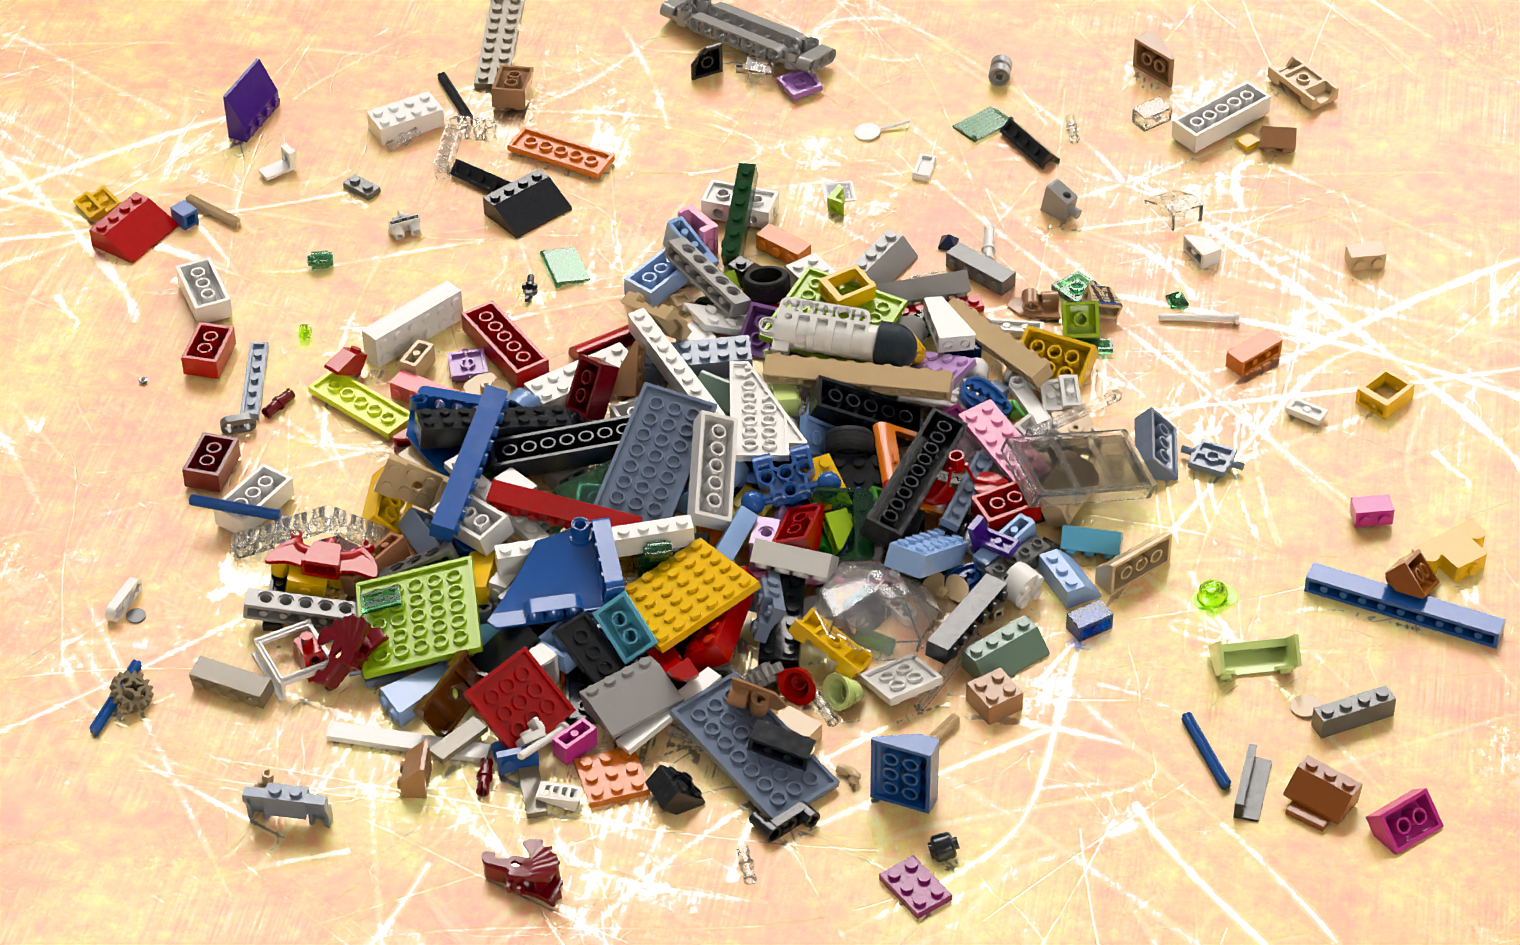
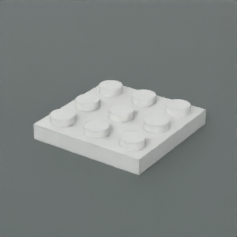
[859,652,943,706]

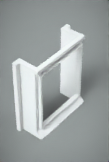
[252,619,330,702]

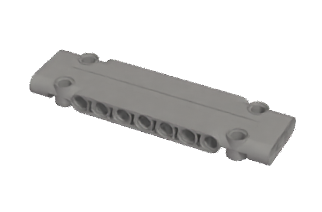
[660,0,836,74]

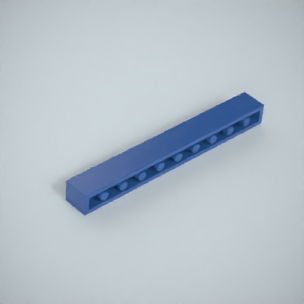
[429,384,510,542]
[1304,562,1506,649]

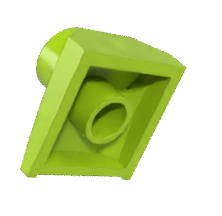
[1061,300,1100,340]

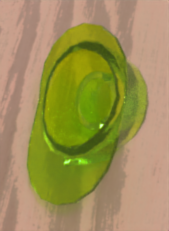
[1192,579,1239,610]

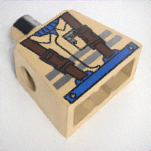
[1081,281,1124,320]

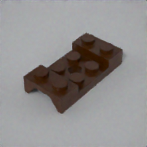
[412,649,488,737]

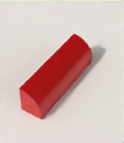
[568,325,636,361]

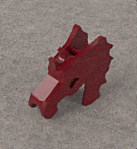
[313,613,389,691]
[481,839,563,907]

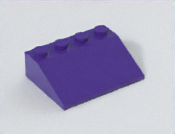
[223,58,280,143]

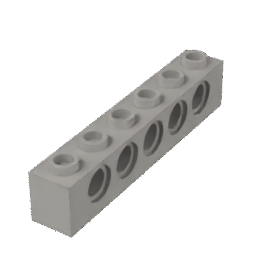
[663,237,751,318]
[243,587,358,629]

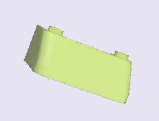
[1208,634,1302,680]

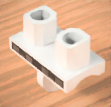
[388,210,420,240]

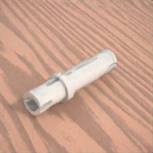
[981,224,996,260]

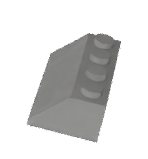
[850,229,918,284]

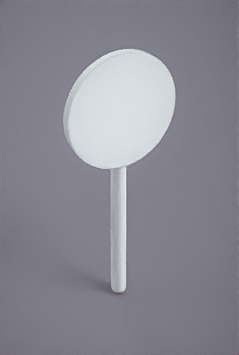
[854,120,911,141]

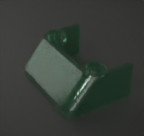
[812,487,875,573]

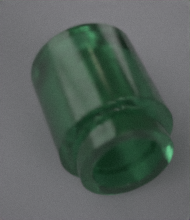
[307,250,334,269]
[643,540,673,562]

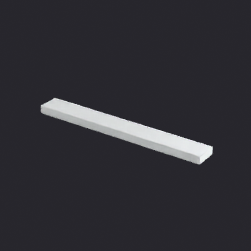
[326,721,491,764]

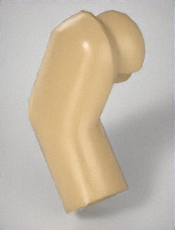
[835,763,861,785]

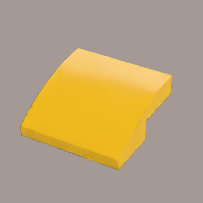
[73,185,121,221]

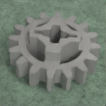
[744,662,784,687]

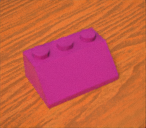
[1366,788,1444,854]

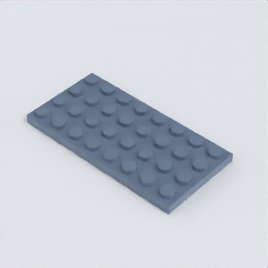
[594,382,717,522]
[670,672,840,821]

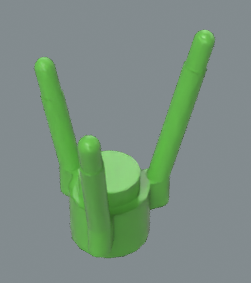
[1006,399,1026,420]

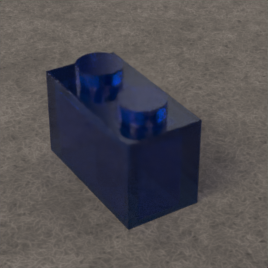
[1066,600,1114,642]

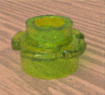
[298,323,312,341]

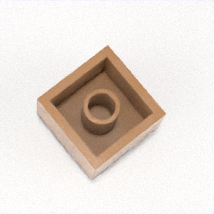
[966,667,1024,725]

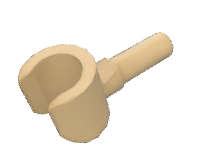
[251,769,274,787]

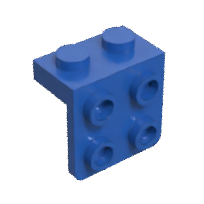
[491,741,539,775]

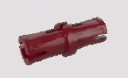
[262,388,295,418]
[476,757,494,797]

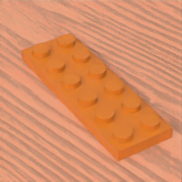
[507,126,615,179]

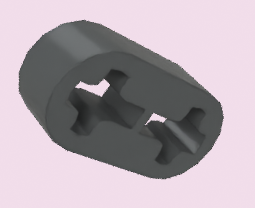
[220,413,257,435]

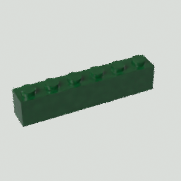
[721,163,758,266]

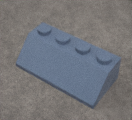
[1134,407,1178,481]
[397,507,465,558]

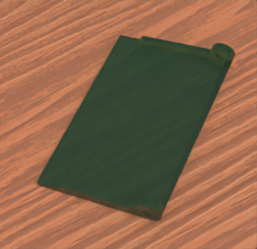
[952,106,1014,142]
[540,247,591,288]

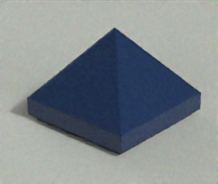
[938,234,959,250]

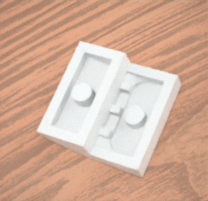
[1039,375,1082,414]

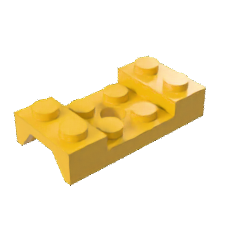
[787,607,875,680]

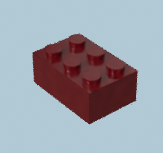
[565,354,619,420]
[182,432,241,493]

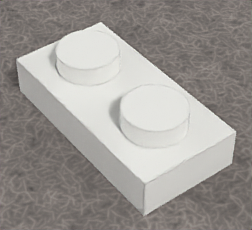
[1285,397,1328,426]

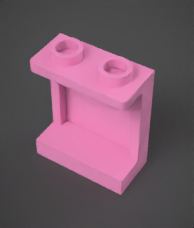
[678,205,718,255]

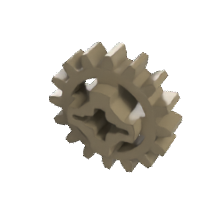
[109,670,154,713]

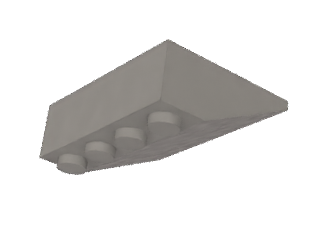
[579,655,684,739]

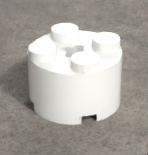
[1002,562,1044,610]

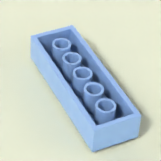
[884,528,969,579]

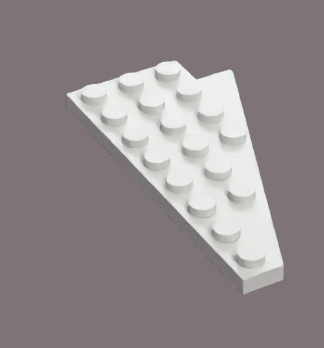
[730,361,807,462]

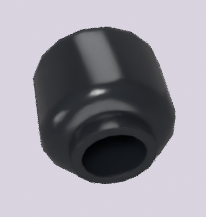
[927,832,960,862]

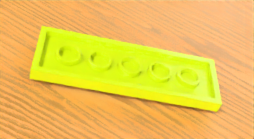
[308,371,410,439]

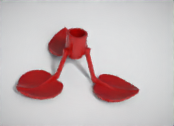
[925,450,1009,505]

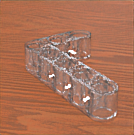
[434,116,497,181]

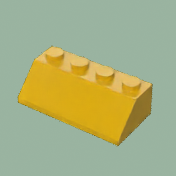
[359,465,416,538]

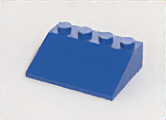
[870,733,940,814]

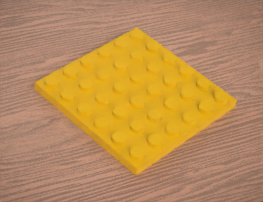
[625,538,761,653]

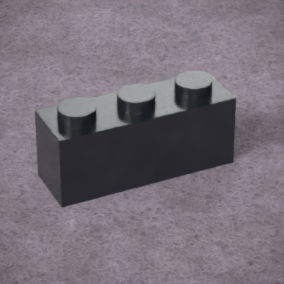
[747,719,817,771]

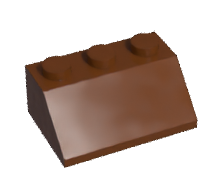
[1385,548,1439,599]
[1283,755,1363,825]

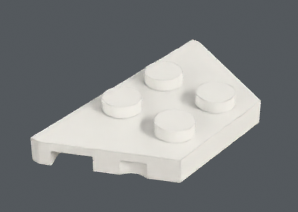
[682,302,747,336]

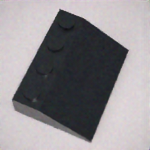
[483,168,572,239]

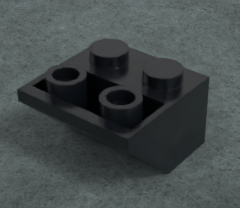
[645,764,706,815]

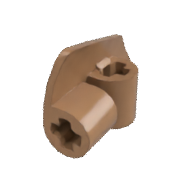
[1007,288,1061,319]
[727,676,787,718]

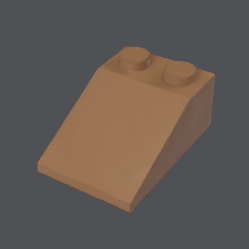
[1133,30,1175,87]
[491,65,534,110]
[612,340,646,402]

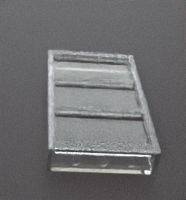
[1000,429,1157,508]

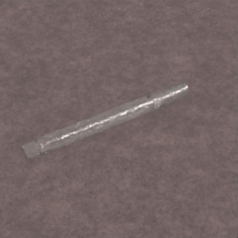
[1025,389,1123,441]

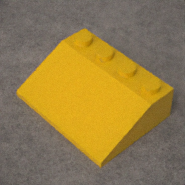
[1009,325,1099,390]

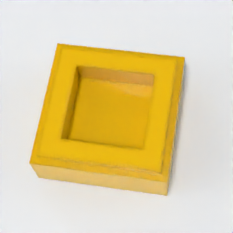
[1235,132,1260,152]

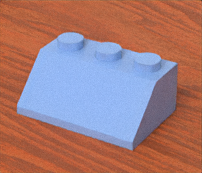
[1038,549,1102,609]

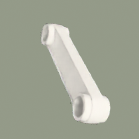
[1008,375,1058,436]

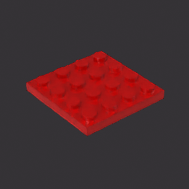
[463,646,576,750]

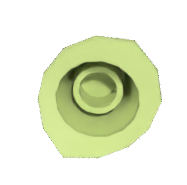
[823,672,865,711]

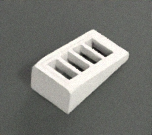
[535,781,583,812]

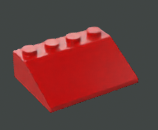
[89,192,179,264]

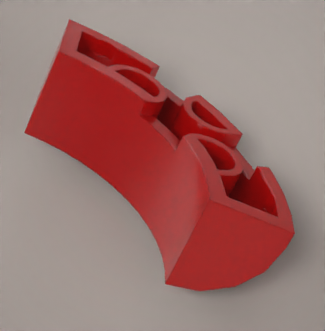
[647,647,699,682]

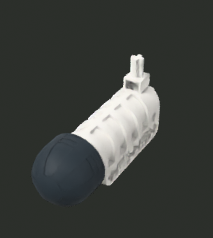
[759,297,917,367]

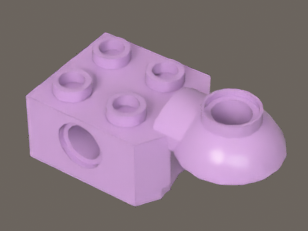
[749,505,788,571]

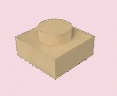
[669,291,694,311]

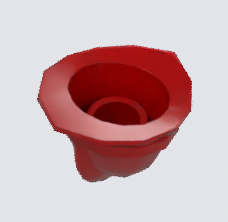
[777,667,816,705]

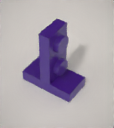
[967,515,1021,559]

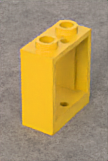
[818,264,877,314]
[1355,367,1415,420]

